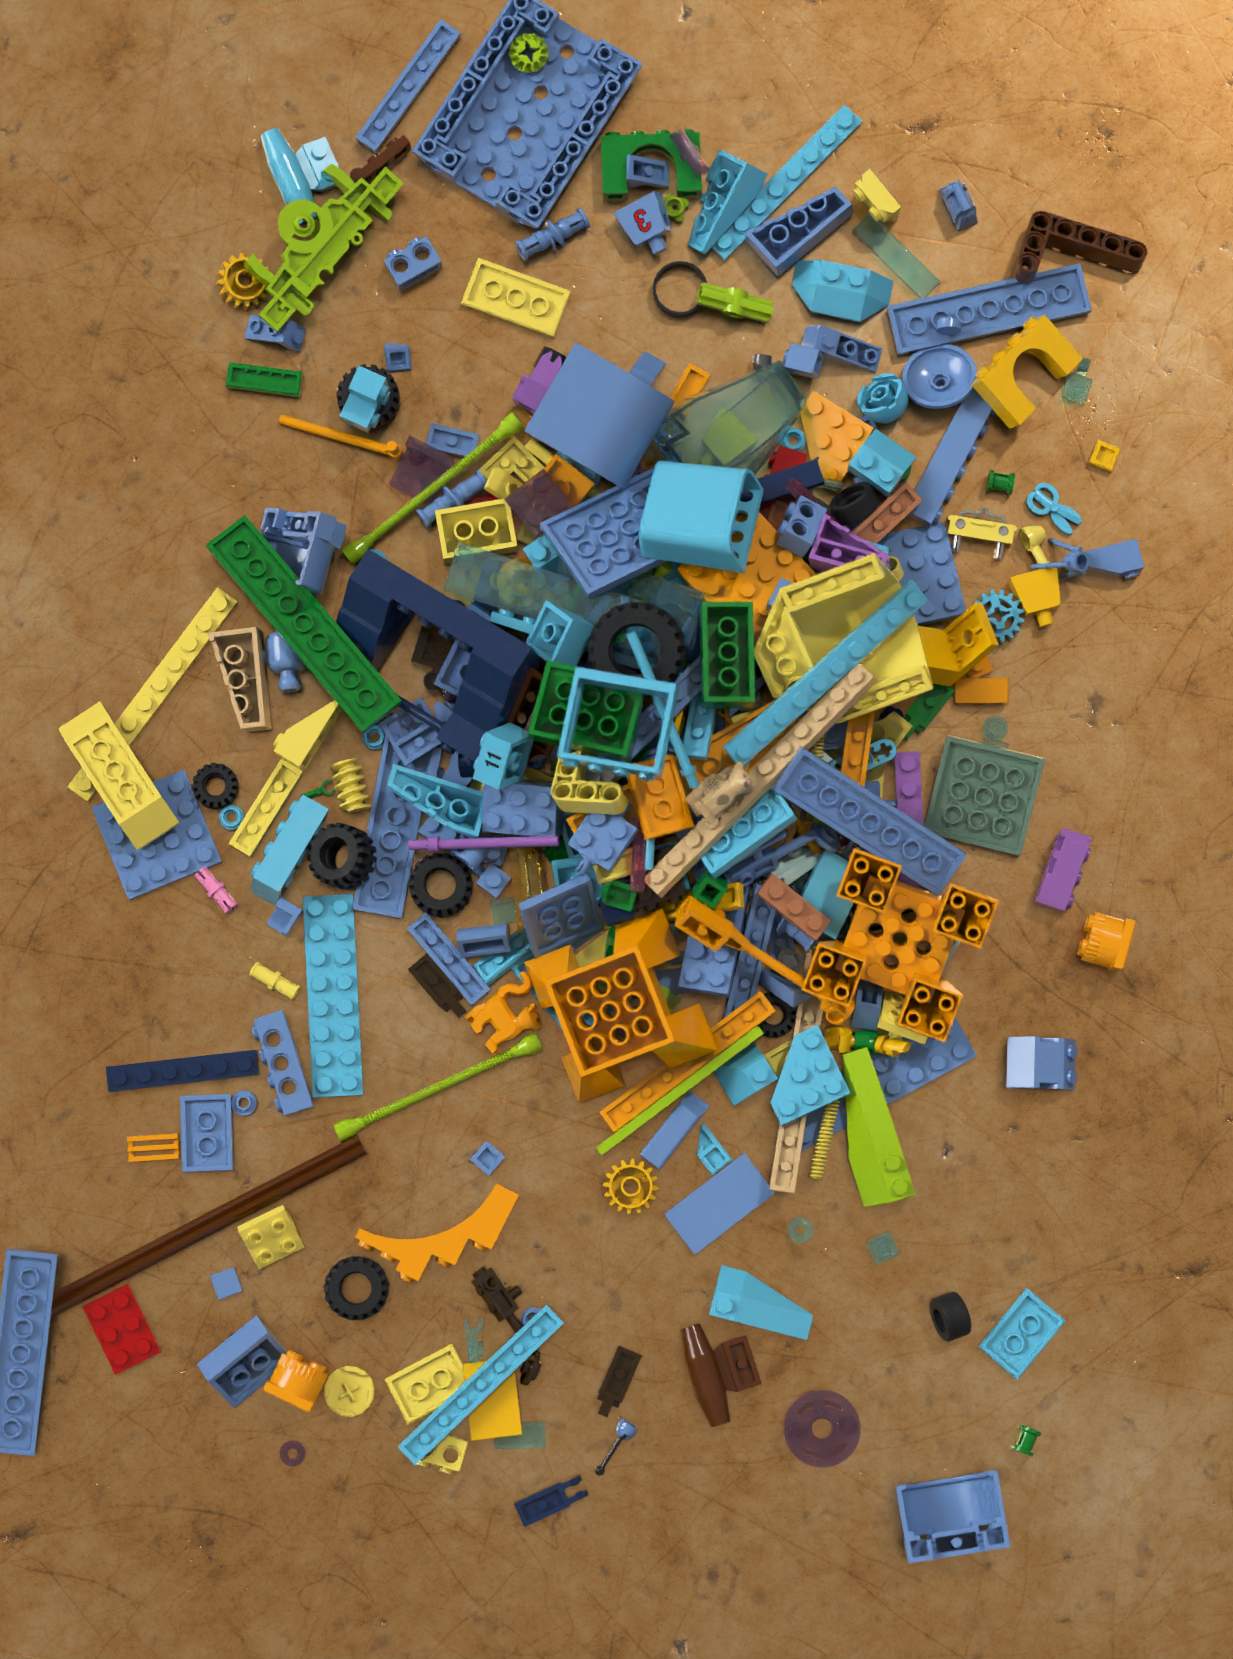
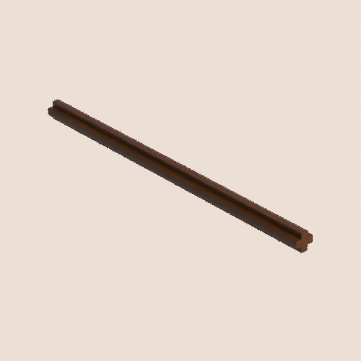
[51,1135,367,1318]

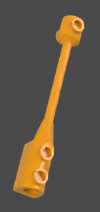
[674,896,856,1025]

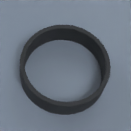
[653,261,707,318]

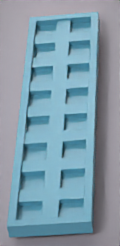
[303,894,364,1098]

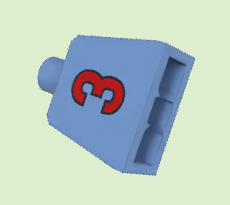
[614,191,672,255]

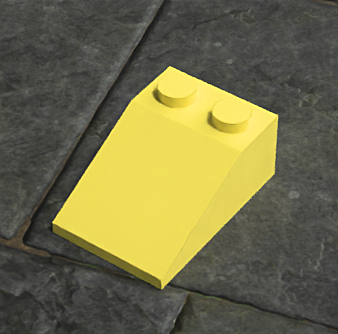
[273,700,342,772]

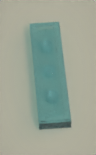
[852,213,940,299]

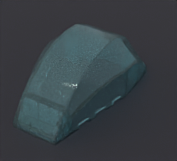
[654,360,807,475]

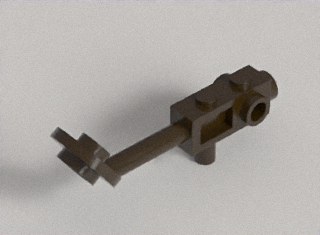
[471,1266,541,1386]

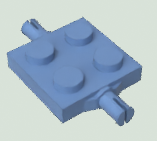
[568,802,639,876]

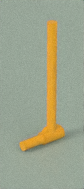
[279,415,405,461]

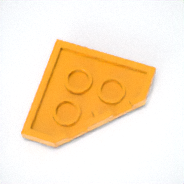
[800,391,875,493]

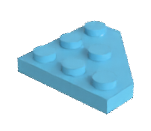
[771,1025,850,1126]

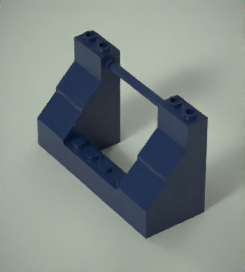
[336,549,546,768]

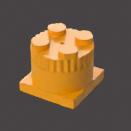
[1076,912,1136,973]
[263,1350,328,1412]

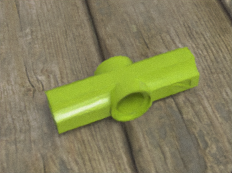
[696,282,774,323]

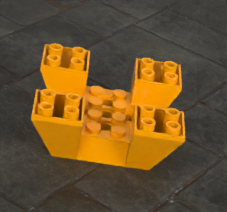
[801,848,999,1042]
[524,908,718,1103]

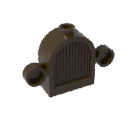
[411,600,465,692]

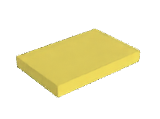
[385,1343,465,1424]

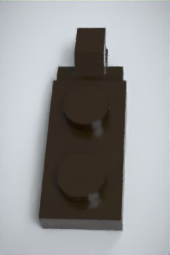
[408,953,467,1017]
[597,1346,642,1417]

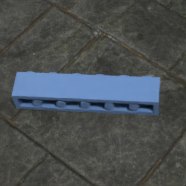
[907,389,995,526]

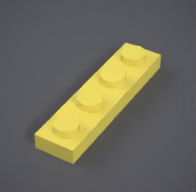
[228,758,303,857]

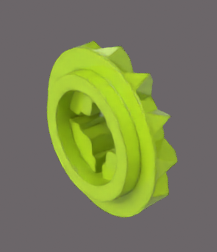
[509,33,549,73]

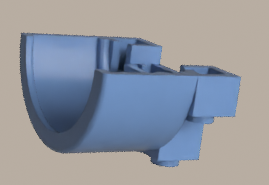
[259,507,347,596]
[896,1470,1011,1564]

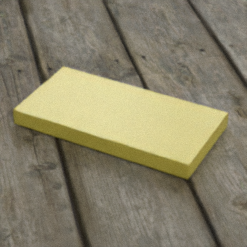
[461,258,571,338]

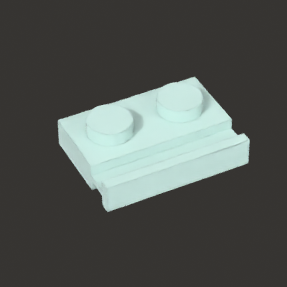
[762,846,820,885]

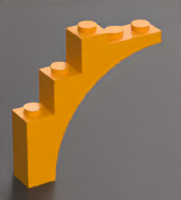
[355,1184,520,1283]

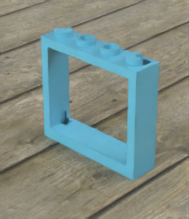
[557,667,679,781]

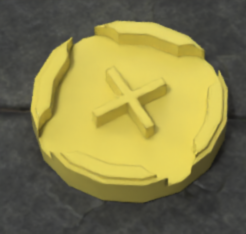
[324,1366,375,1417]

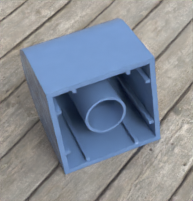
[524,342,675,489]

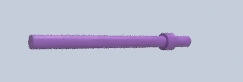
[408,836,559,852]

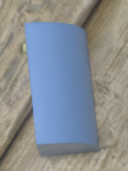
[457,923,511,958]

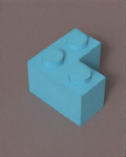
[340,366,391,433]

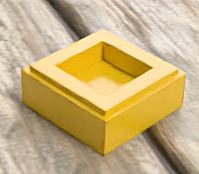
[1088,439,1121,473]

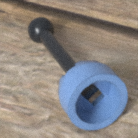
[595,1418,638,1476]

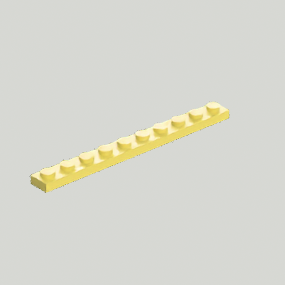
[67,587,238,802]

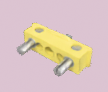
[947,507,1017,560]

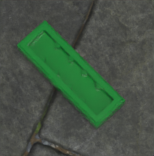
[225,362,303,398]

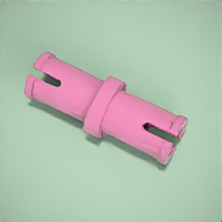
[194,866,238,914]

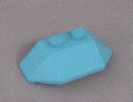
[792,260,894,322]

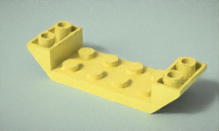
[58,701,180,851]

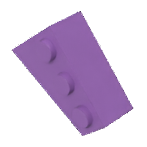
[809,513,891,573]
[1034,828,1092,913]

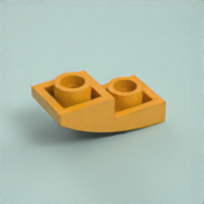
[955,677,1009,703]

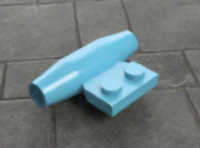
[261,128,339,226]

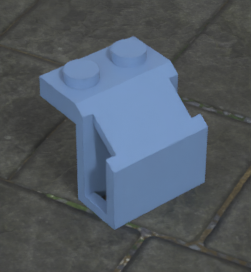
[1007,1037,1078,1090]

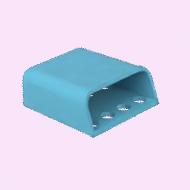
[638,461,764,573]

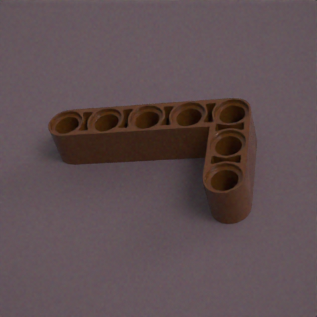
[1014,211,1147,284]

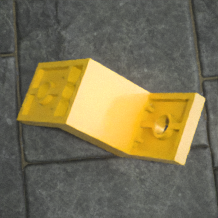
[918,602,999,686]

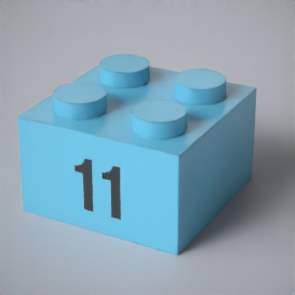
[473,723,533,790]

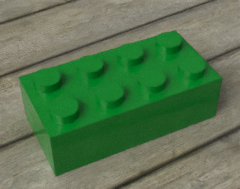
[699,602,755,708]

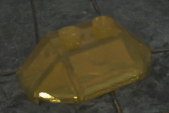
[507,834,549,934]

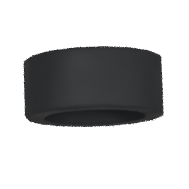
[829,482,880,525]

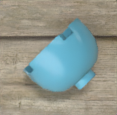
[857,373,908,424]

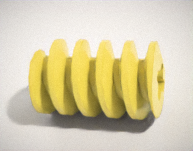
[330,758,371,813]

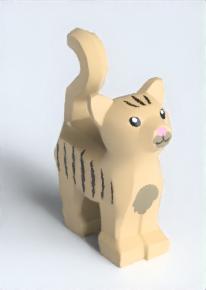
[685,760,757,825]

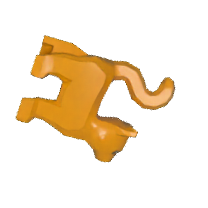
[464,971,542,1055]

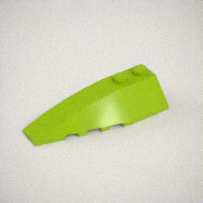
[843,1047,916,1207]

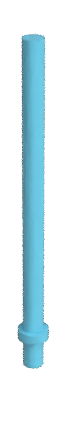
[626,631,699,789]

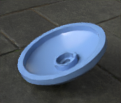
[902,344,977,409]

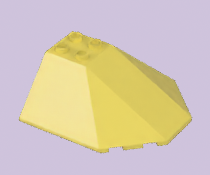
[754,553,933,723]

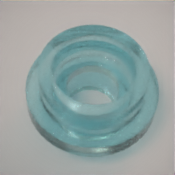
[788,1217,813,1243]

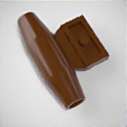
[680,1323,762,1427]

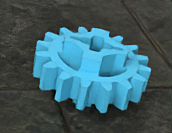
[973,589,1024,644]

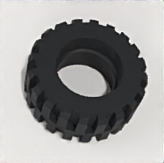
[588,602,687,698]

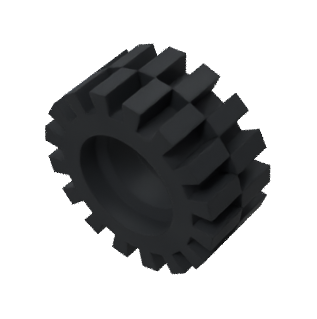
[192,762,239,810]
[758,992,796,1038]

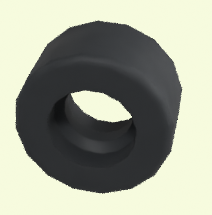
[930,1291,972,1342]

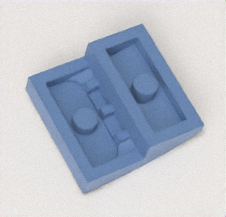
[379,697,441,766]

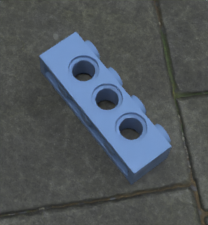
[251,1010,315,1116]

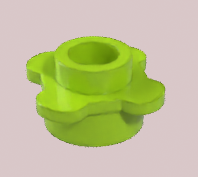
[665,194,689,222]

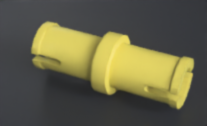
[249,962,300,1000]

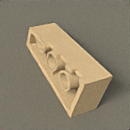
[207,627,272,732]

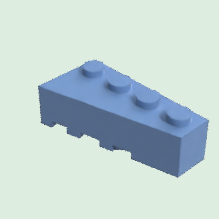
[744,187,853,277]

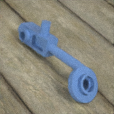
[723,824,841,887]

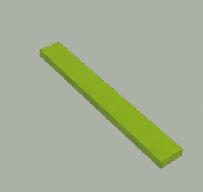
[596,1026,765,1156]

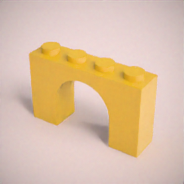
[971,314,1083,429]

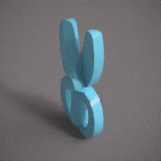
[1026,482,1082,535]

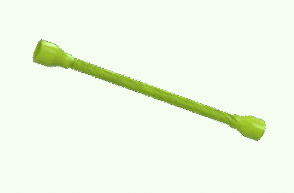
[342,412,524,565]
[333,1032,543,1143]

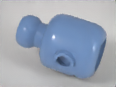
[263,631,306,692]

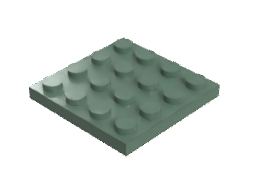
[924,735,1045,856]

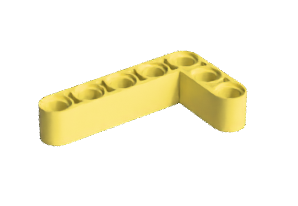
[551,749,628,815]

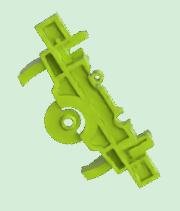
[243,164,404,332]

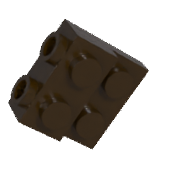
[630,845,689,912]

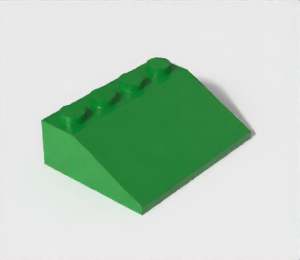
[528,660,644,762]

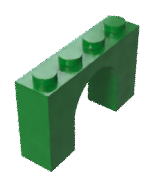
[601,129,702,200]

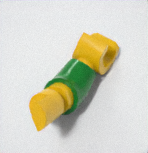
[824,1026,912,1057]

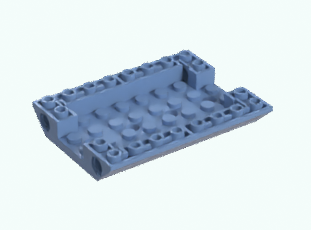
[412,0,643,229]

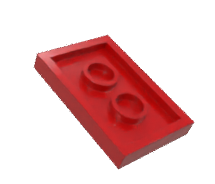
[82,1283,162,1375]

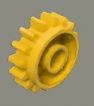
[216,253,269,309]
[603,1159,659,1214]

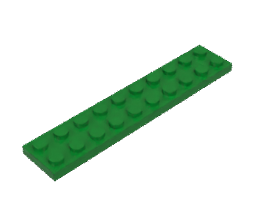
[206,515,402,734]

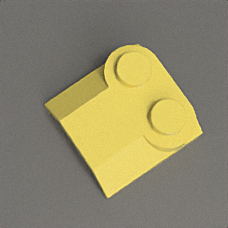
[853,169,901,223]

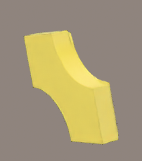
[871,711,913,747]

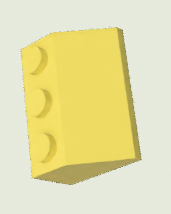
[435,498,518,565]

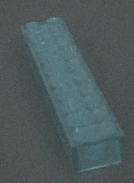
[443,542,700,667]

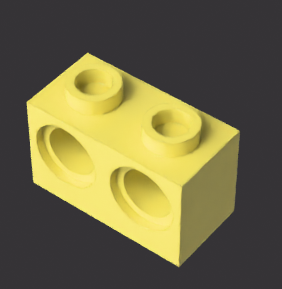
[417,1435,469,1474]

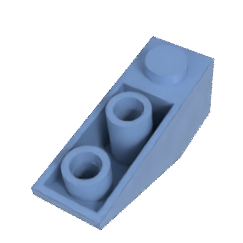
[801,325,882,372]

